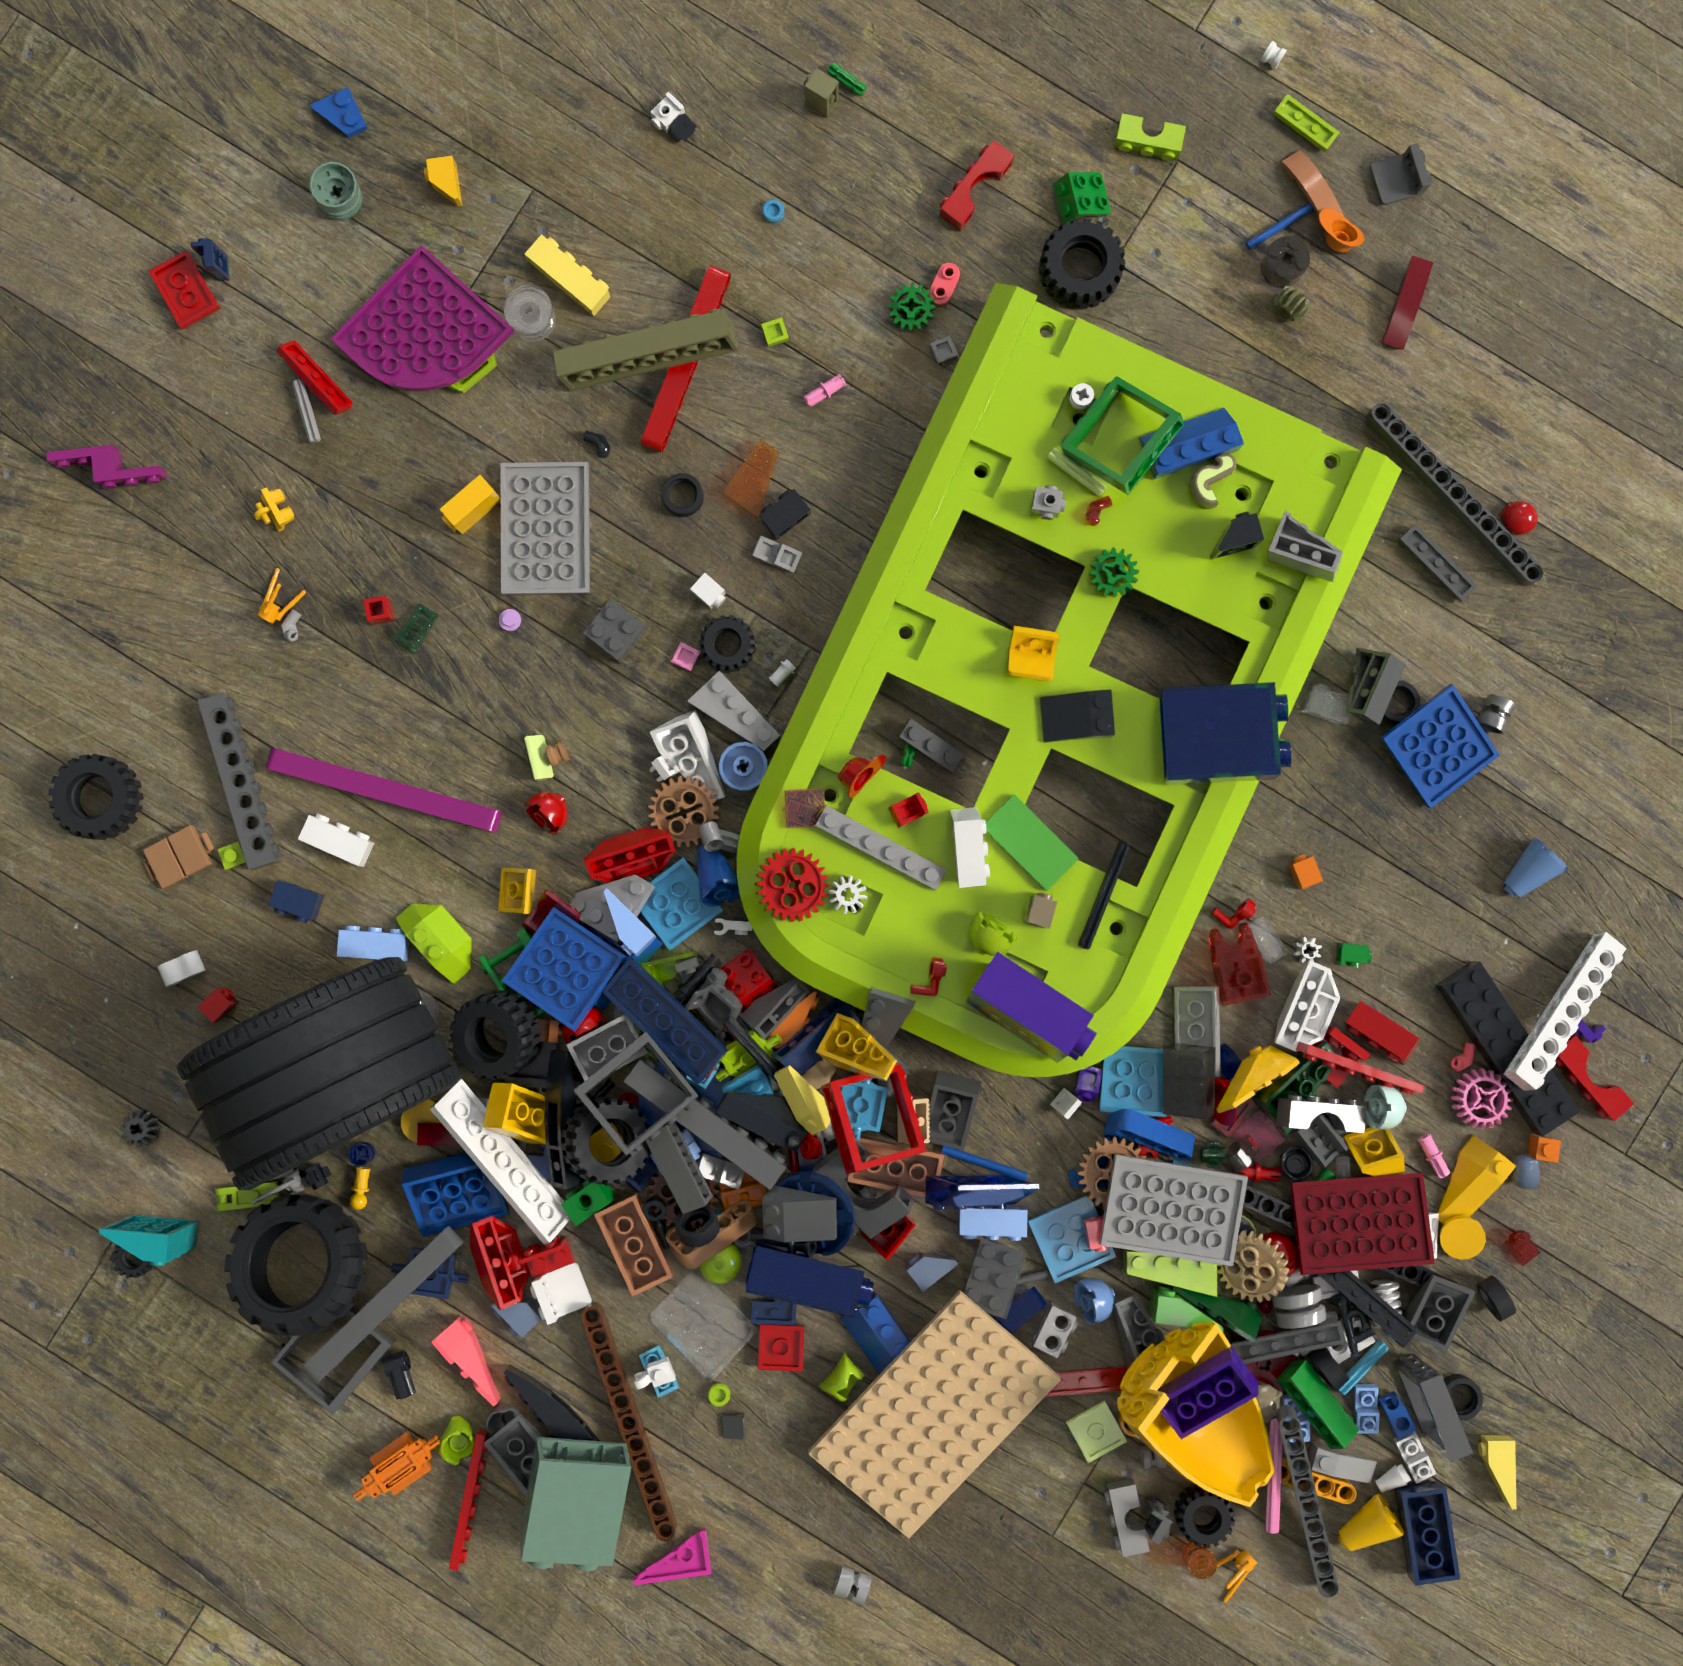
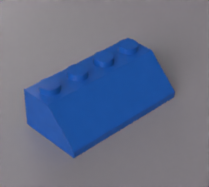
[1139,408,1244,480]
[840,1292,911,1375]

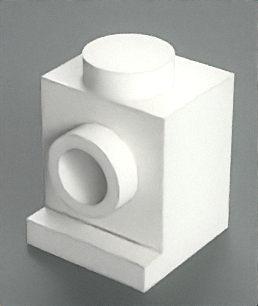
[650,92,685,134]

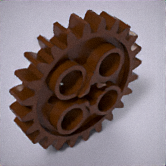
[647,1169,720,1230]

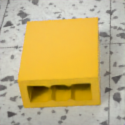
[440,475,501,535]

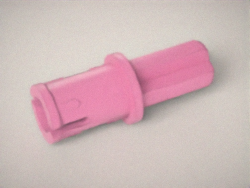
[804,374,846,407]
[1417,1134,1450,1179]

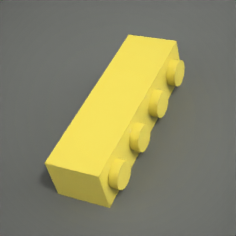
[525,234,610,317]

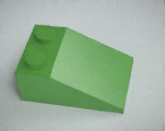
[1148,1285,1223,1332]

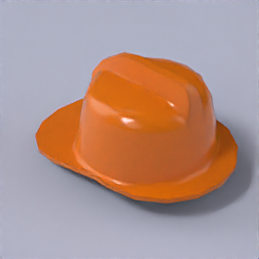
[1319,208,1364,254]

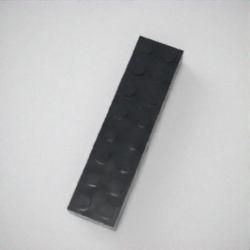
[1435,961,1580,1137]

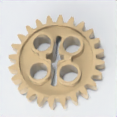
[1217,1231,1289,1303]

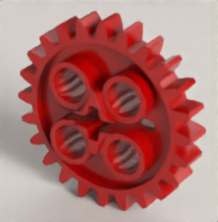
[754,848,829,923]

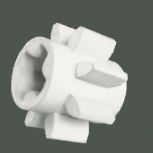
[1293,937,1322,963]

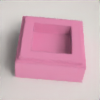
[671,642,701,672]

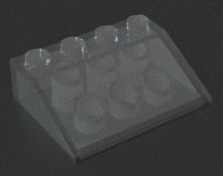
[645,1267,758,1382]

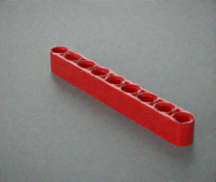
[641,265,731,453]

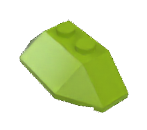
[396,904,472,984]

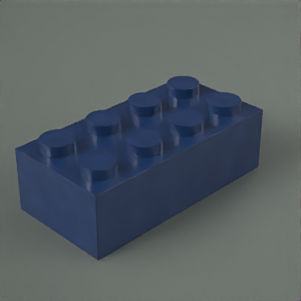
[1395,1481,1460,1586]

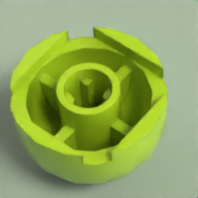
[969,912,1017,956]
[699,1242,742,1284]

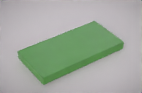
[986,794,1079,891]

